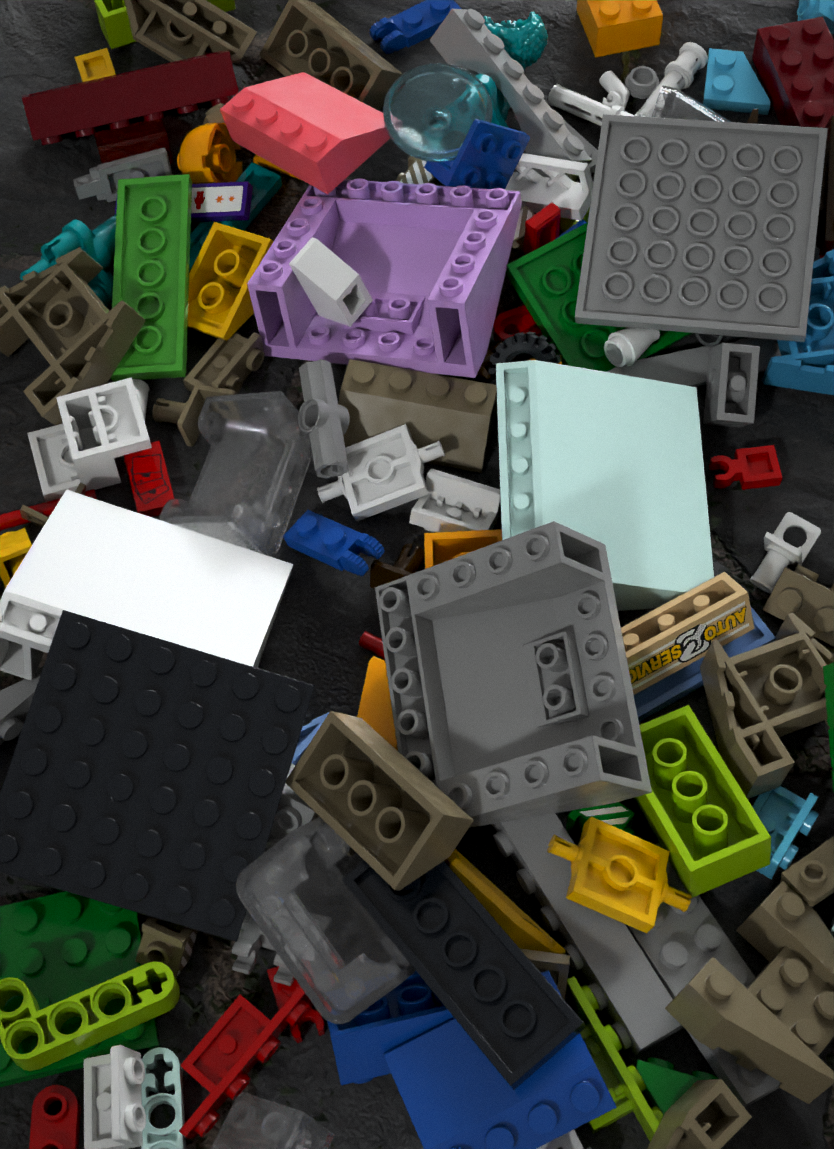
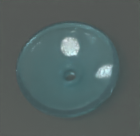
[383,63,493,162]

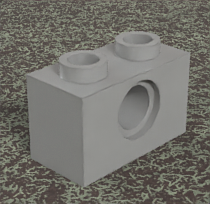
[703,343,760,428]

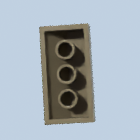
[259,0,404,111]
[338,359,497,473]
[286,711,474,890]

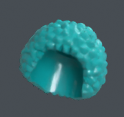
[483,12,548,70]

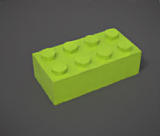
[634,705,771,898]

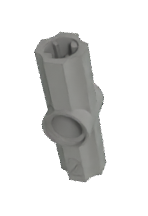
[298,359,350,478]

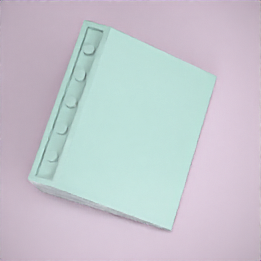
[496,360,714,611]

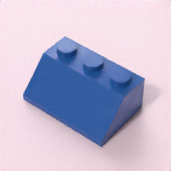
[322,971,454,1085]

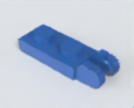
[369,0,461,54]
[283,510,385,576]

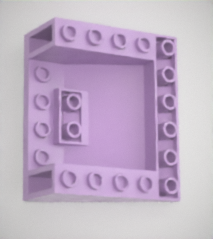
[247,178,522,378]

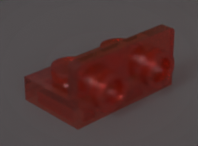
[94,119,173,165]

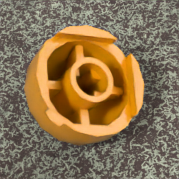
[177,123,242,184]

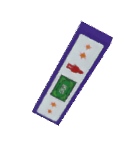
[115,181,253,222]

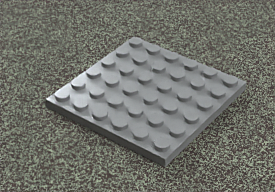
[575,114,828,342]

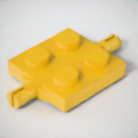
[547,816,692,934]

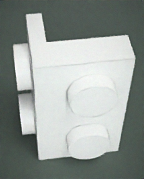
[409,469,501,532]
[84,1045,146,1149]

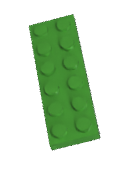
[110,174,192,382]

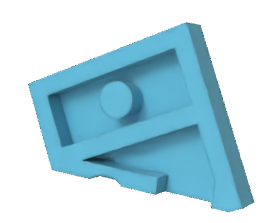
[702,48,771,115]

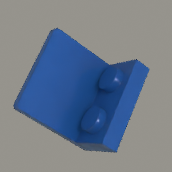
[424,119,530,189]

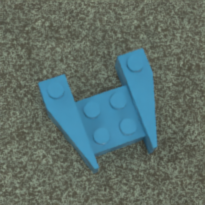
[762,249,834,395]

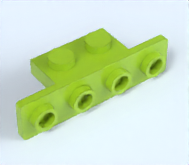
[566,976,663,1142]

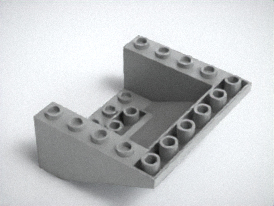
[375,521,652,828]

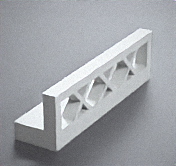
[457,143,593,221]

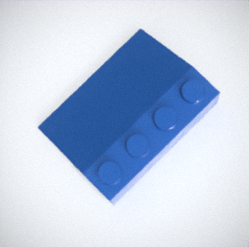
[383,970,617,1149]

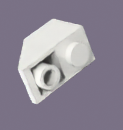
[289,237,373,327]

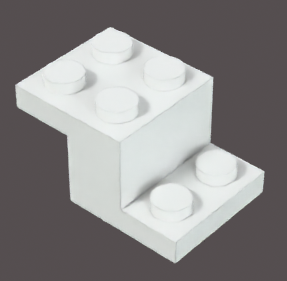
[27,377,152,502]

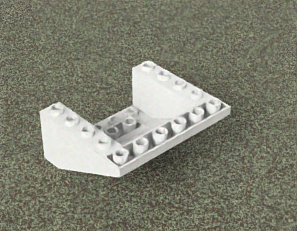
[0,489,293,681]

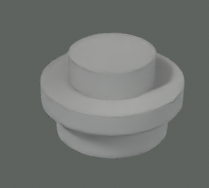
[625,66,659,99]

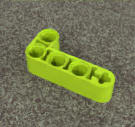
[0,961,180,1071]

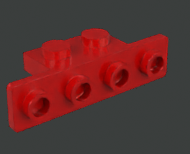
[179,985,312,1140]

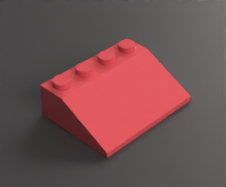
[220,72,402,194]

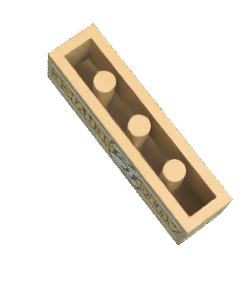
[621,572,755,695]

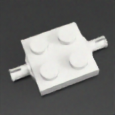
[317,424,445,522]

